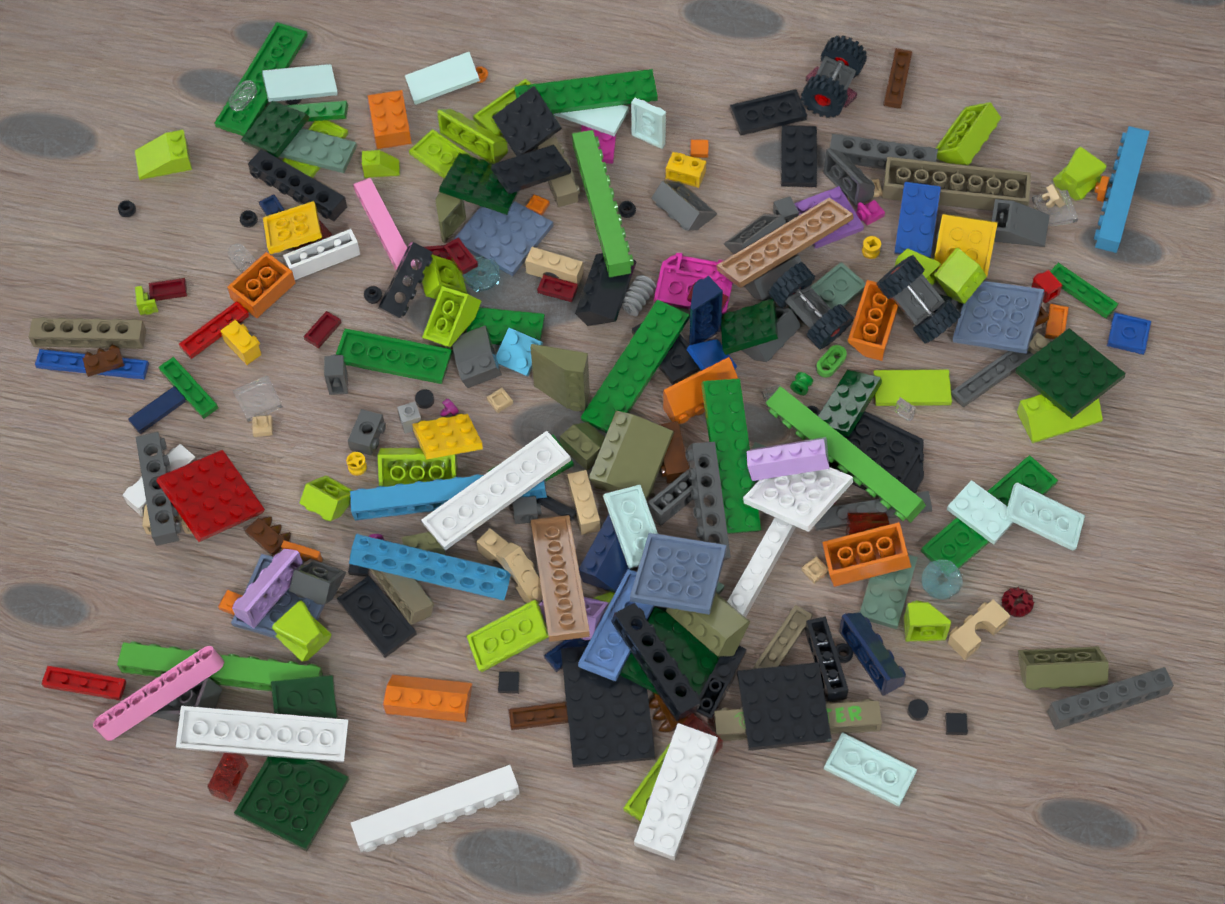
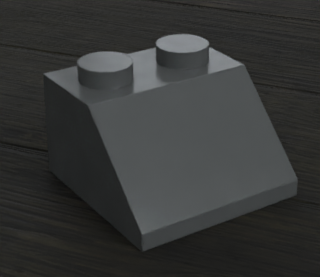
[289,559,346,605]

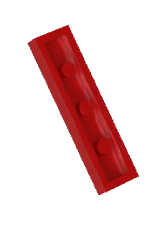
[179,301,250,359]
[41,666,127,701]

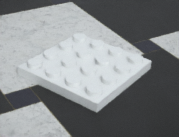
[743,467,853,532]

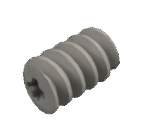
[621,275,656,317]

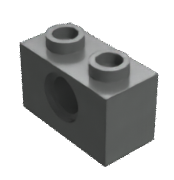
[324,354,348,395]
[348,409,386,456]

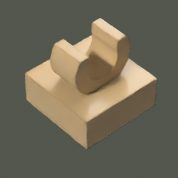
[1042,184,1065,208]
[252,415,273,437]

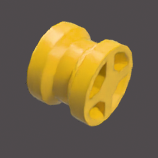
[862,236,881,259]
[346,452,367,476]

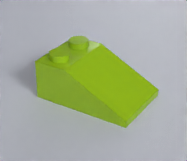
[135,130,192,180]
[422,286,481,347]

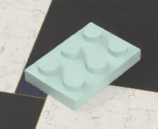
[631,98,666,149]
[947,480,1014,545]

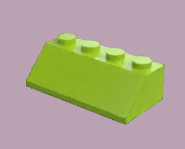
[936,102,1001,166]
[437,109,508,164]
[1017,394,1103,443]
[378,448,458,487]

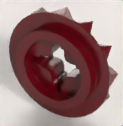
[1002,586,1034,617]

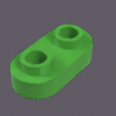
[816,345,847,378]

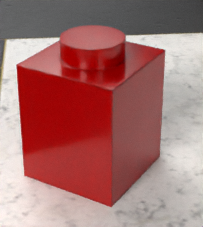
[1031,270,1062,303]

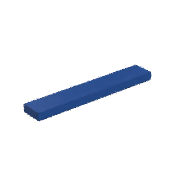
[35,349,149,380]

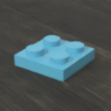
[496,328,543,377]

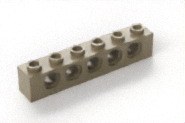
[29,317,146,349]

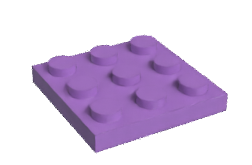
[794,186,864,249]

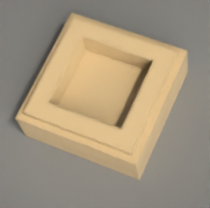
[487,388,513,413]
[801,556,829,584]

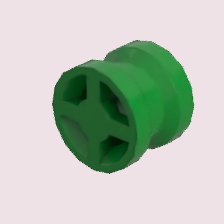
[790,372,813,396]

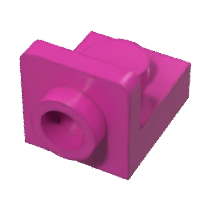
[856,200,885,226]

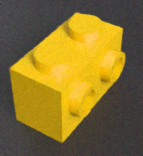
[666,152,706,188]
[221,320,262,365]

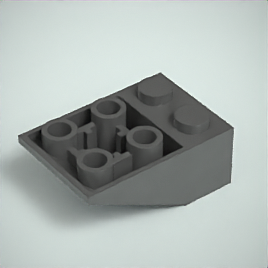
[992,199,1050,247]

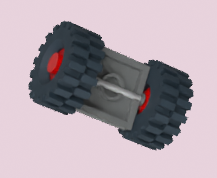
[801,35,867,118]
[876,255,961,344]
[768,262,854,350]

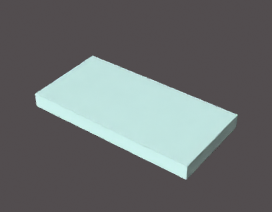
[405,52,480,105]
[263,64,338,102]
[554,105,629,136]
[1004,483,1085,551]
[603,485,658,569]
[824,732,917,807]

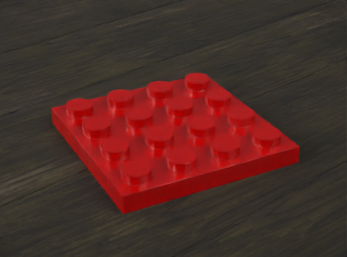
[156,450,265,542]

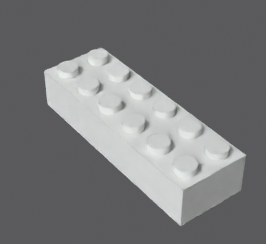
[634,723,717,860]

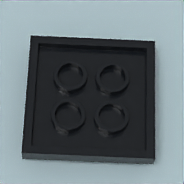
[492,86,562,156]

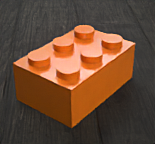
[368,90,412,149]
[227,252,295,319]

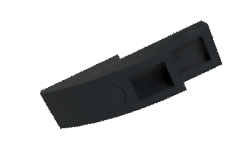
[696,646,747,719]

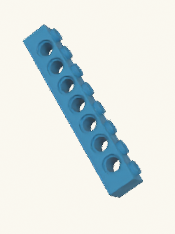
[349,534,511,600]

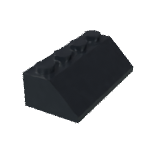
[575,253,637,326]

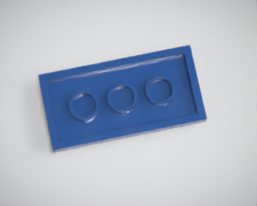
[894,182,941,258]

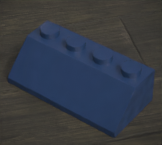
[689,276,723,345]
[579,514,631,593]
[839,612,906,696]

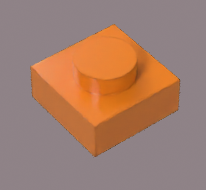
[1095,176,1109,202]
[218,590,243,615]

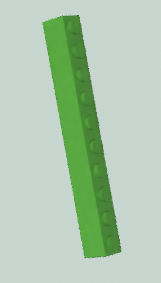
[572,130,634,277]
[766,386,926,523]
[117,641,323,692]

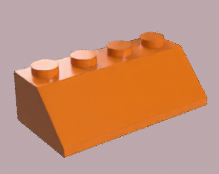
[848,280,899,361]
[663,357,738,424]
[383,675,473,722]

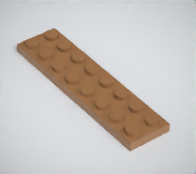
[717,197,853,288]
[531,515,590,642]

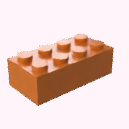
[822,522,911,587]

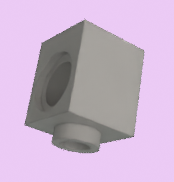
[397,402,421,434]

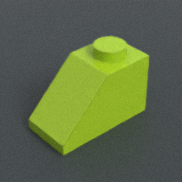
[362,150,400,178]

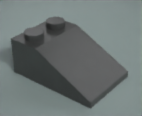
[452,325,502,388]
[150,677,222,722]

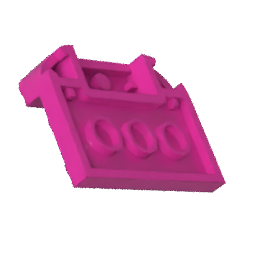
[654,253,733,315]

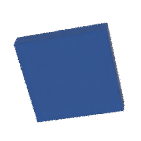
[1107,312,1151,355]
[687,339,737,371]

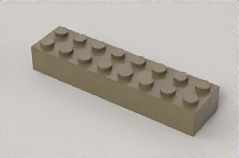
[882,157,1031,211]

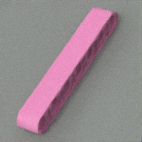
[353,178,417,277]
[93,646,224,741]

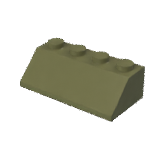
[666,593,751,656]
[1018,647,1109,690]

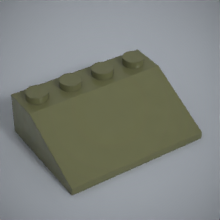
[530,344,590,411]
[589,411,674,500]

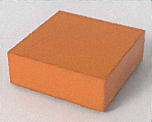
[690,140,708,158]
[526,194,550,216]

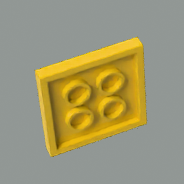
[263,201,322,254]
[934,214,997,276]
[412,414,483,460]

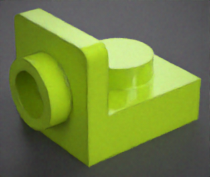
[135,286,158,315]

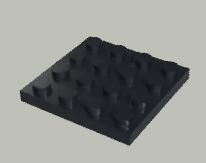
[737,662,832,751]

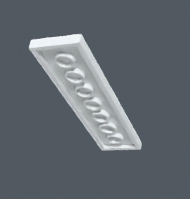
[421,431,571,550]
[176,706,348,762]

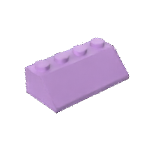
[747,437,829,481]
[232,549,303,629]

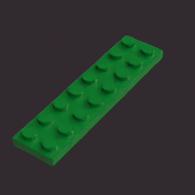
[214,22,308,136]
[514,69,658,114]
[581,299,690,433]
[701,379,761,534]
[921,455,1058,578]

